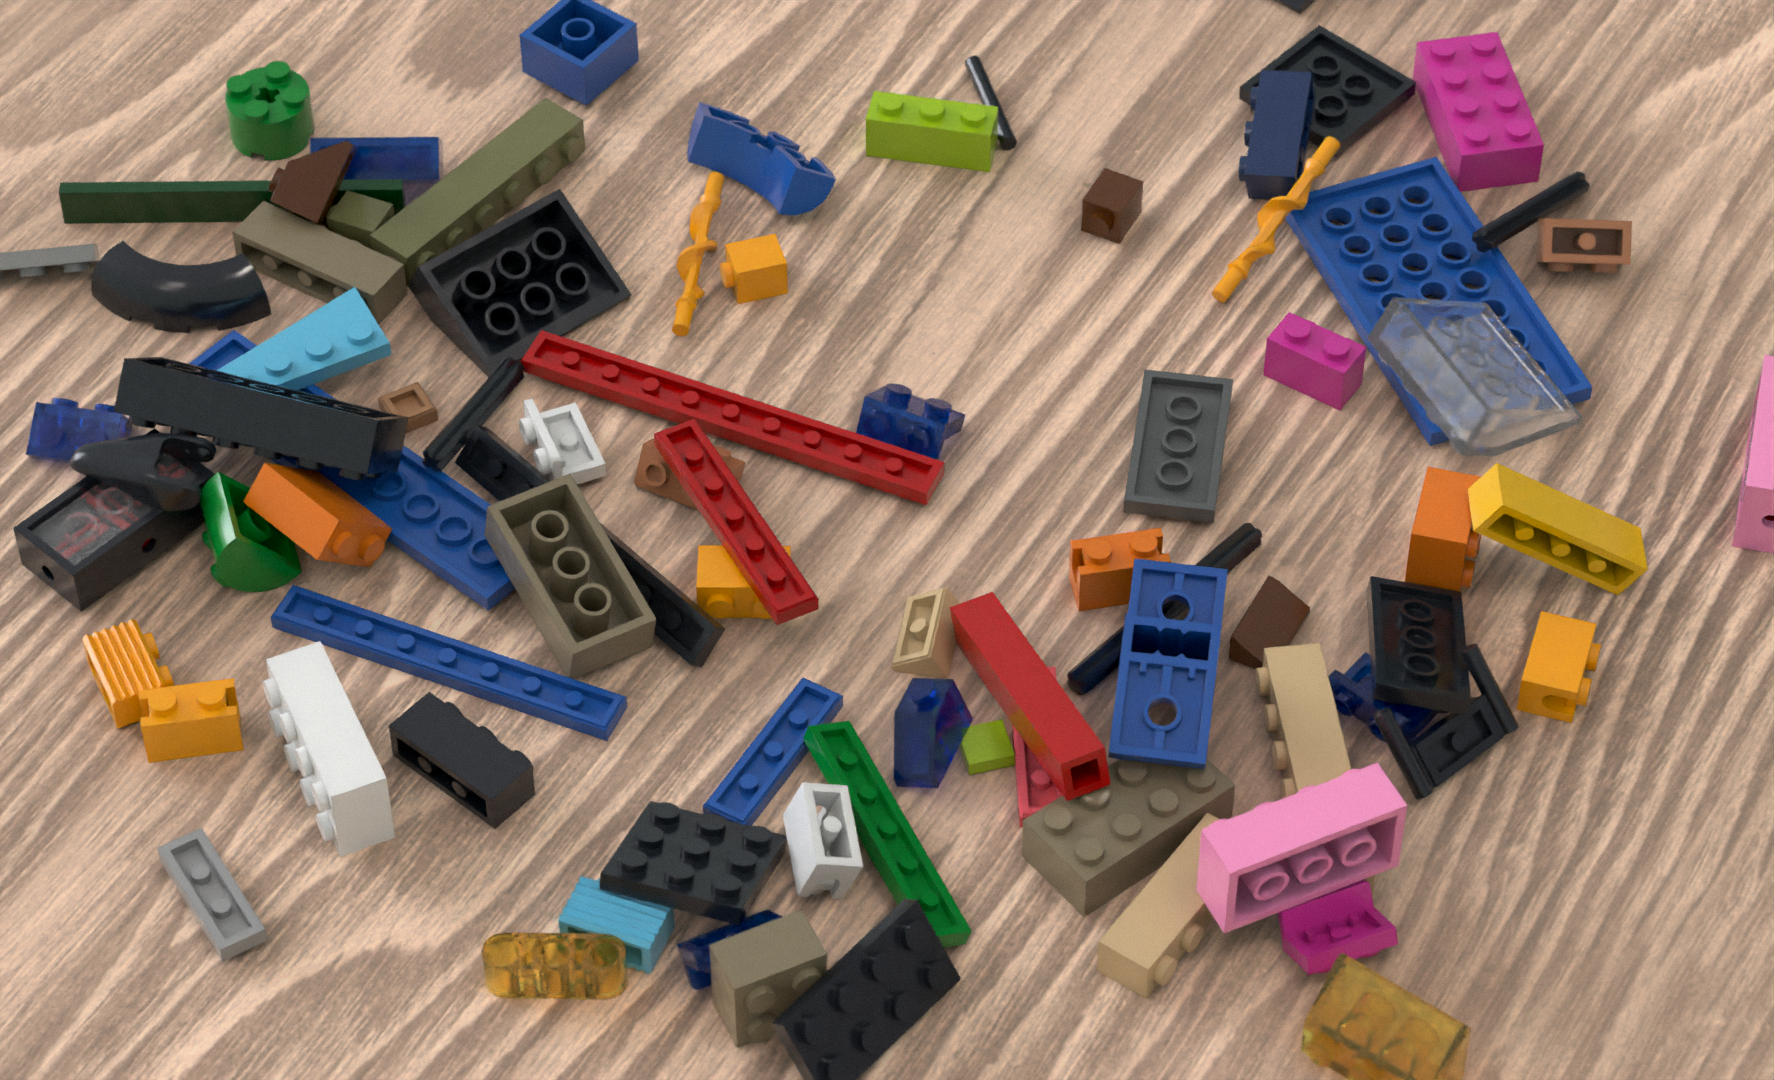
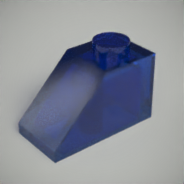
[894,678,973,788]

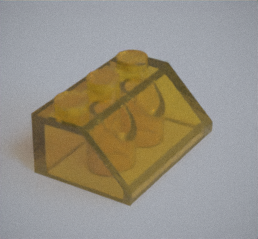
[1301,952,1471,1080]

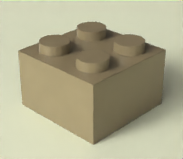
[709,909,827,1048]

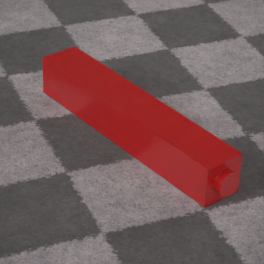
[950,592,1111,801]

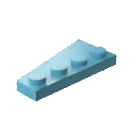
[217,287,391,390]

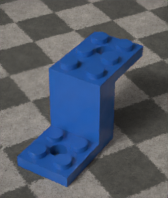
[1108,559,1228,769]

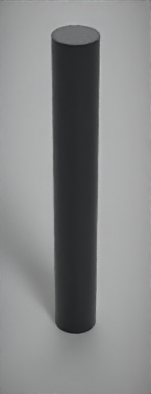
[965,56,1017,150]

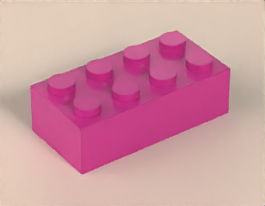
[1412,32,1544,192]

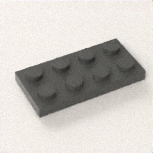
[1123,370,1233,523]

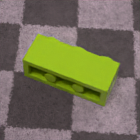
[866,91,998,172]

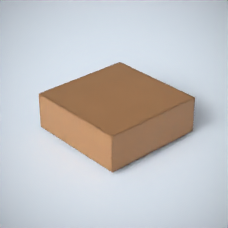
[378,382,438,433]

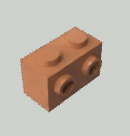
[1537,218,1632,273]

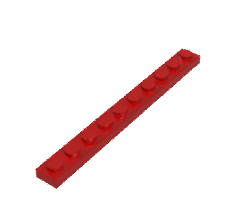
[521,330,945,505]

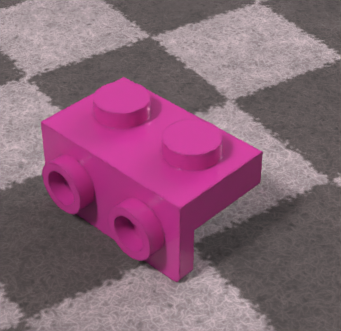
[1278,879,1398,975]

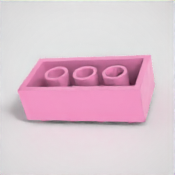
[1196,762,1407,933]

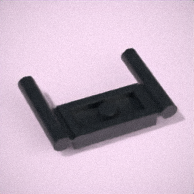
[1373,643,1519,800]

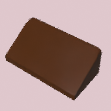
[1229,576,1310,669]

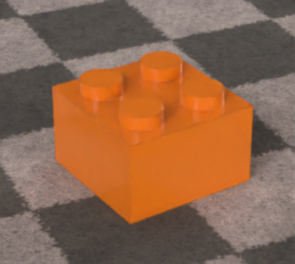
[1405,467,1482,592]

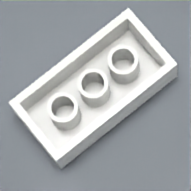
[262,641,395,857]

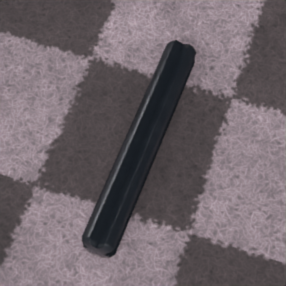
[1472,171,1590,253]
[422,358,525,472]

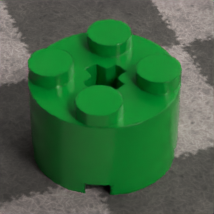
[225,61,315,161]

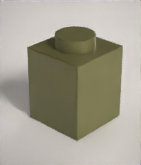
[325,190,394,249]

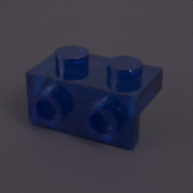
[856,383,966,460]
[26,398,133,463]
[1328,652,1438,743]

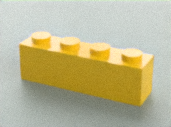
[1468,463,1648,595]

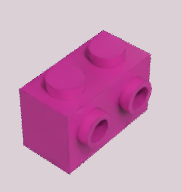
[1263,312,1366,411]

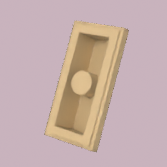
[891,587,960,677]

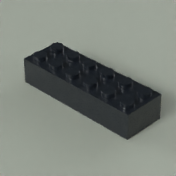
[114,357,409,480]

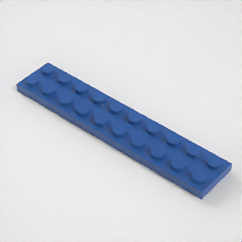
[189,330,515,611]

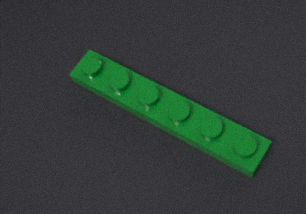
[803,721,972,948]

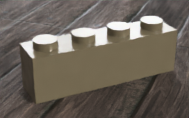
[232,201,408,325]

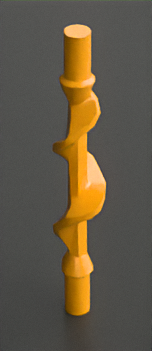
[1212,136,1341,303]
[672,172,725,336]

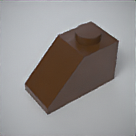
[268,141,358,225]

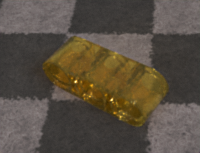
[481,932,629,1000]

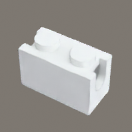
[783,782,863,899]

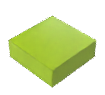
[956,719,1015,775]

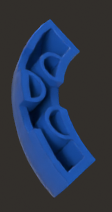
[687,102,836,216]

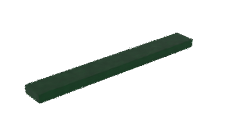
[59,179,406,224]

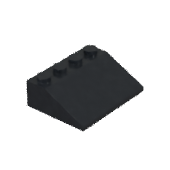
[408,189,632,377]

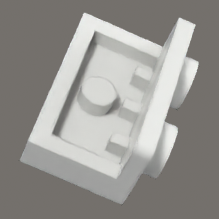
[519,398,606,484]

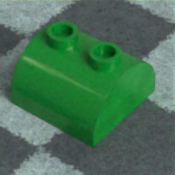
[200,472,302,592]

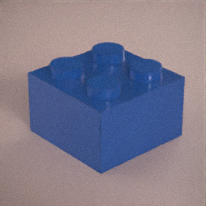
[519,0,639,106]

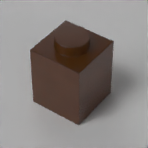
[1081,168,1143,244]

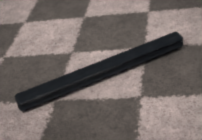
[1067,523,1262,695]

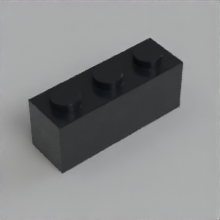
[389,692,535,829]

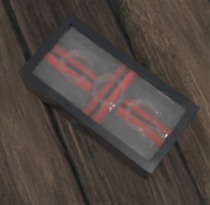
[13,428,215,612]

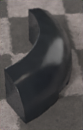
[91,241,271,333]

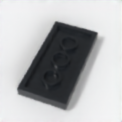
[1366,576,1471,715]
[771,899,961,1080]

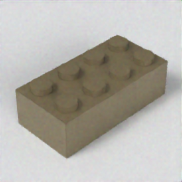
[484,474,656,679]
[1022,758,1235,917]

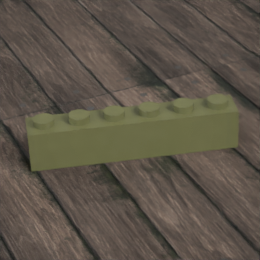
[370,98,585,287]

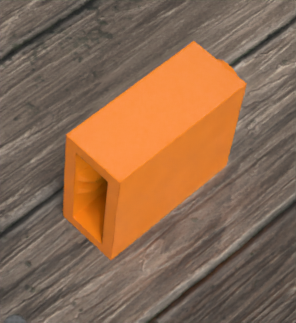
[243,463,392,567]

